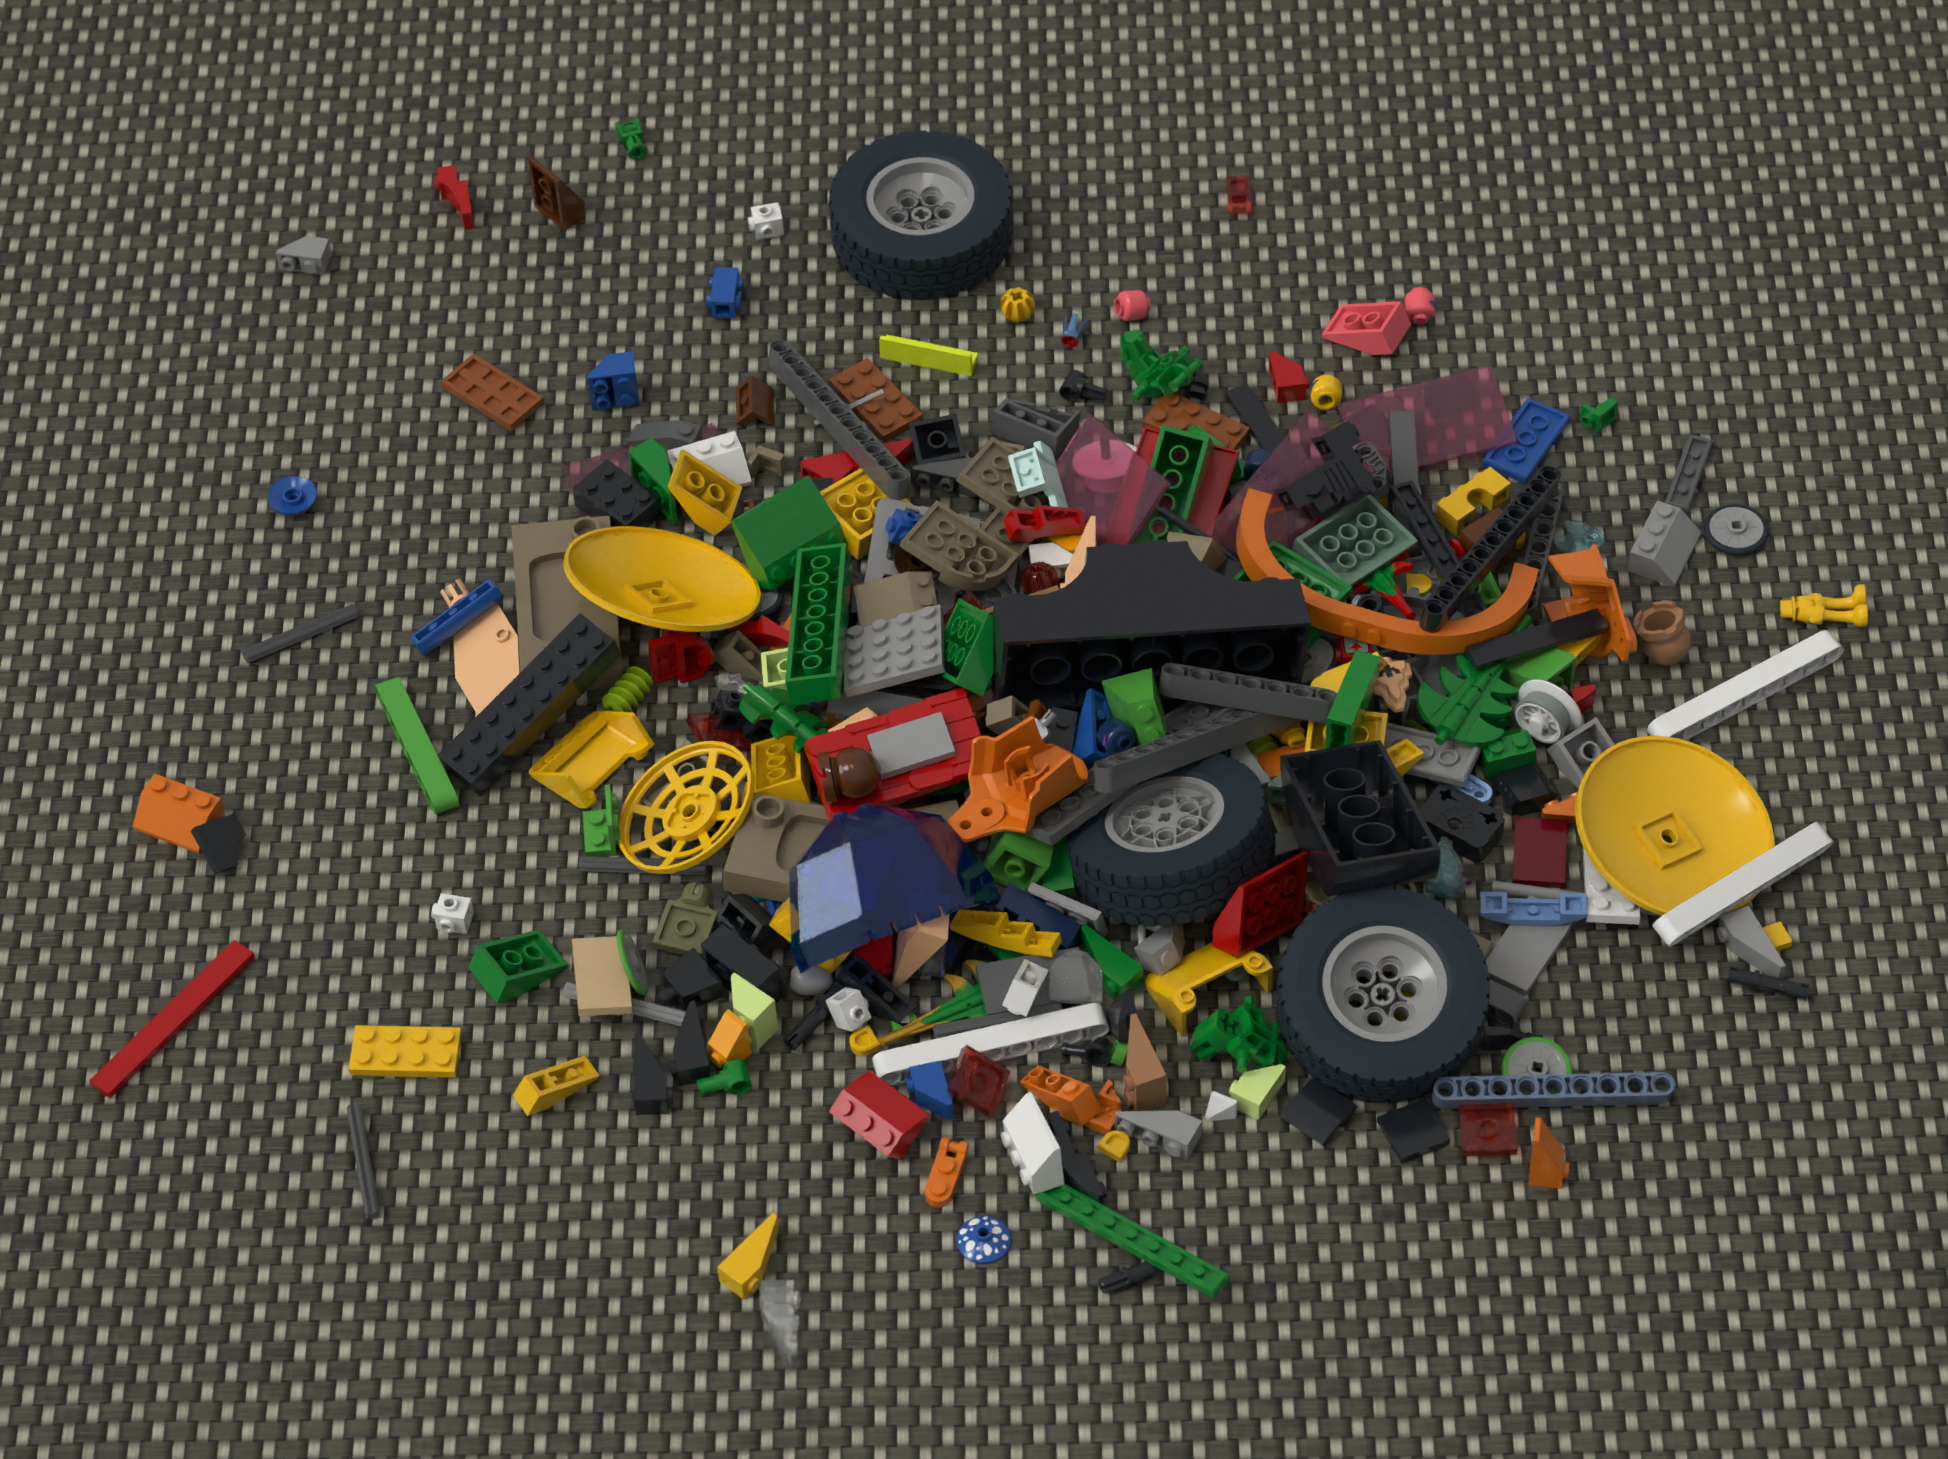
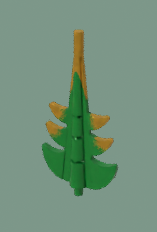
[880,945,1030,1047]

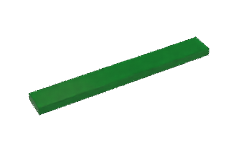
[1035,1184,1230,1299]

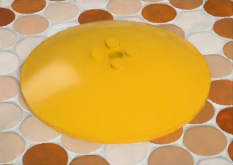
[563,526,761,632]
[1575,736,1775,919]

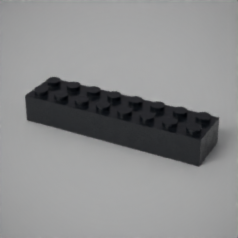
[437,613,622,797]

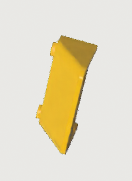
[529,711,654,809]
[1145,942,1273,1036]

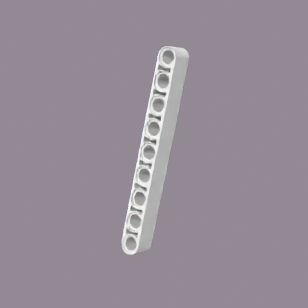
[1647,630,1844,741]
[1652,822,1834,947]
[872,1003,1109,1086]

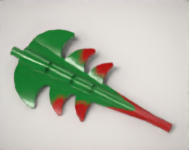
[1352,551,1416,620]

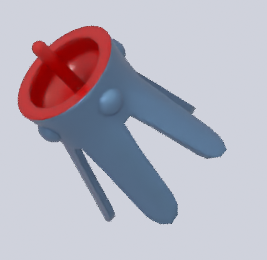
[1060,312,1088,347]

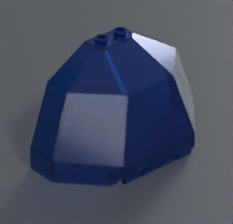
[789,802,1001,974]

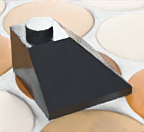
[909,413,966,465]

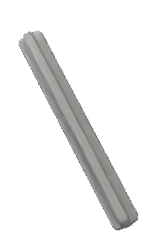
[563,982,686,1026]

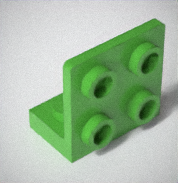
[583,784,620,857]

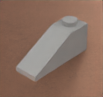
[1717,906,1786,978]

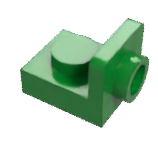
[1580,397,1618,433]

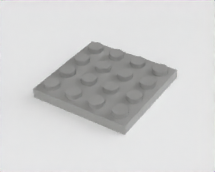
[844,605,945,697]

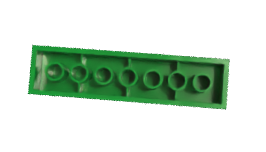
[785,543,852,705]

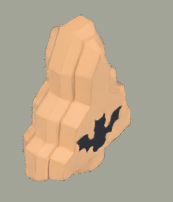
[1373,657,1412,713]

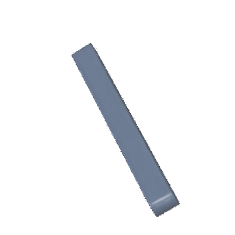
[1431,1072,1675,1109]

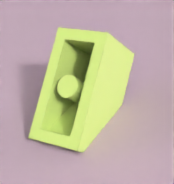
[1229,1064,1286,1120]

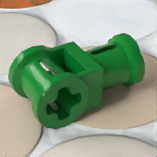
[615,117,648,160]

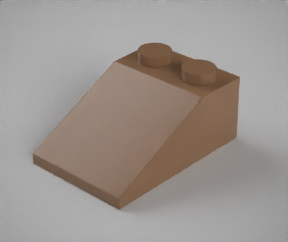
[1123,1013,1167,1111]

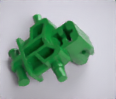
[1120,329,1203,402]
[1189,996,1289,1073]

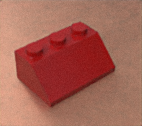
[829,1070,931,1160]

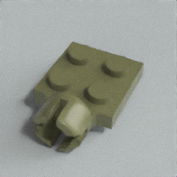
[652,882,718,958]

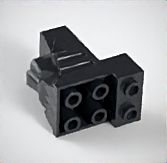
[1274,420,1377,520]

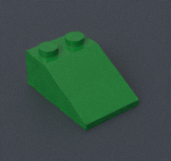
[628,437,678,526]
[468,929,568,1003]

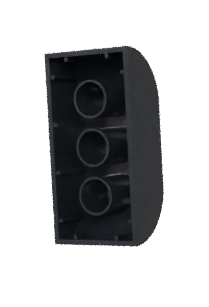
[1280,740,1441,896]

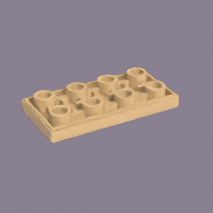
[572,936,632,1017]

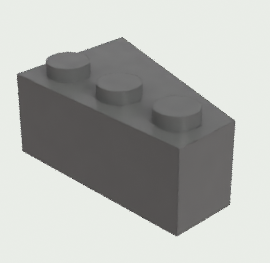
[992,398,1080,459]

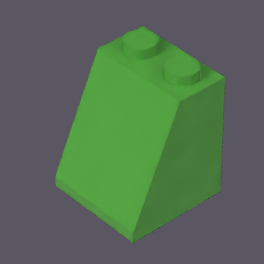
[1499,648,1577,701]
[1102,668,1167,746]
[980,831,1054,893]

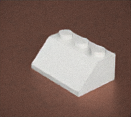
[667,431,752,487]
[1001,1092,1064,1194]

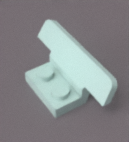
[1008,441,1068,508]

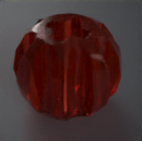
[1022,562,1059,594]

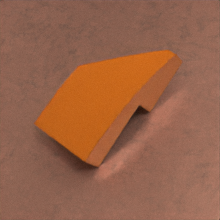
[1085,1080,1121,1135]

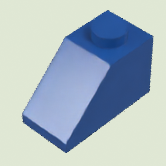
[905,1060,953,1120]

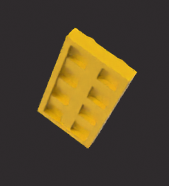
[348,1025,462,1078]

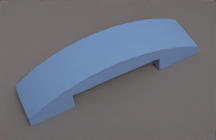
[1480,892,1587,926]

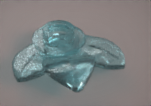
[1554,520,1604,553]

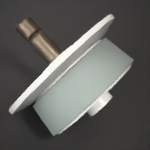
[1514,680,1582,744]

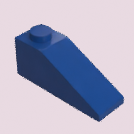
[1072,688,1111,771]

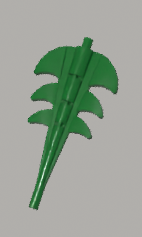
[1417,614,1532,747]
[739,681,828,753]

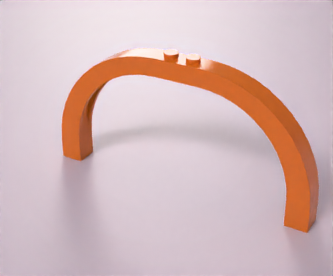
[1236,488,1539,655]

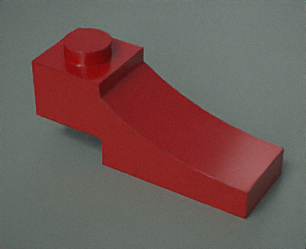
[434,165,474,230]
[1003,505,1086,542]
[728,615,790,649]

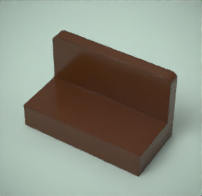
[736,376,774,428]

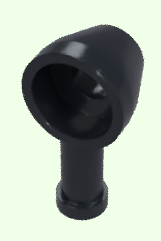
[1061,1037,1112,1067]

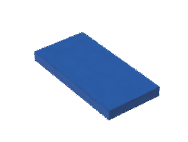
[1482,398,1571,484]

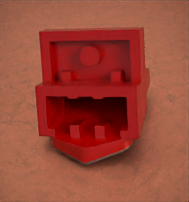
[648,628,716,684]

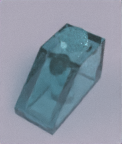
[1425,837,1467,901]

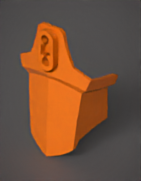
[1543,544,1637,662]
[948,716,1088,842]

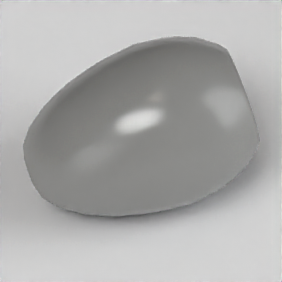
[790,964,833,996]

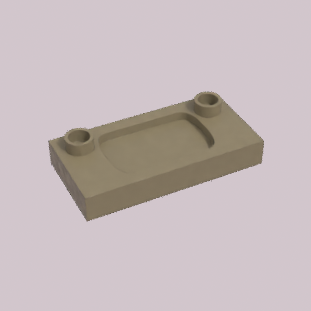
[511,516,623,690]
[723,793,953,925]

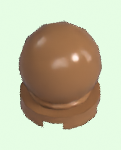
[1634,600,1691,666]

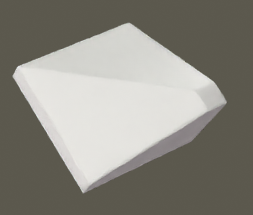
[1205,1091,1237,1121]

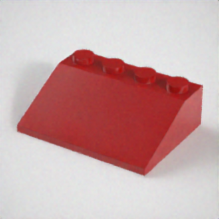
[1212,851,1309,958]

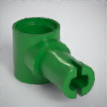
[696,1059,752,1096]

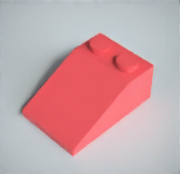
[1322,301,1411,355]

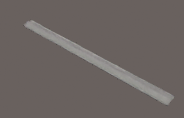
[814,389,884,425]

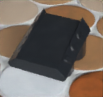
[1490,763,1558,817]

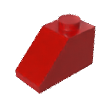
[1269,351,1310,403]
[851,923,893,979]

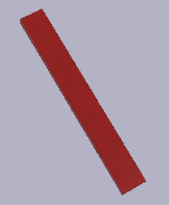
[89,940,255,1099]

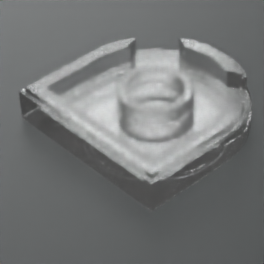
[1048,950,1103,1004]

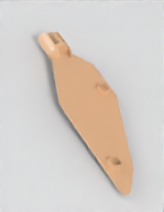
[440,579,520,715]

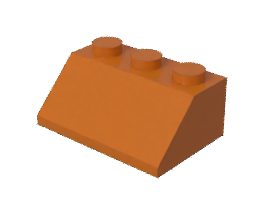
[132,773,225,854]

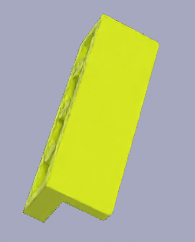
[879,335,978,376]

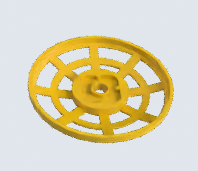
[618,741,755,874]

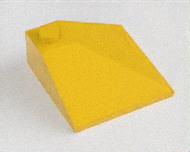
[820,468,913,560]

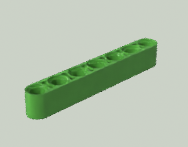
[374,677,459,815]

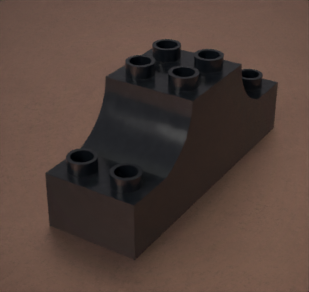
[991,540,1311,710]

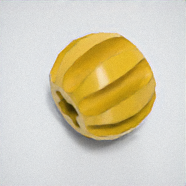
[1000,287,1035,323]

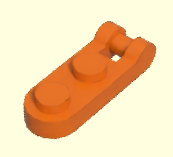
[925,1137,969,1208]

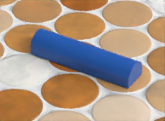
[410,579,504,656]

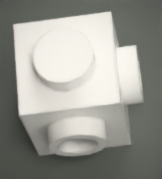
[748,202,784,240]
[431,893,474,934]
[825,987,872,1031]

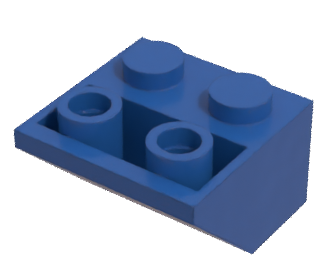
[587,351,640,411]

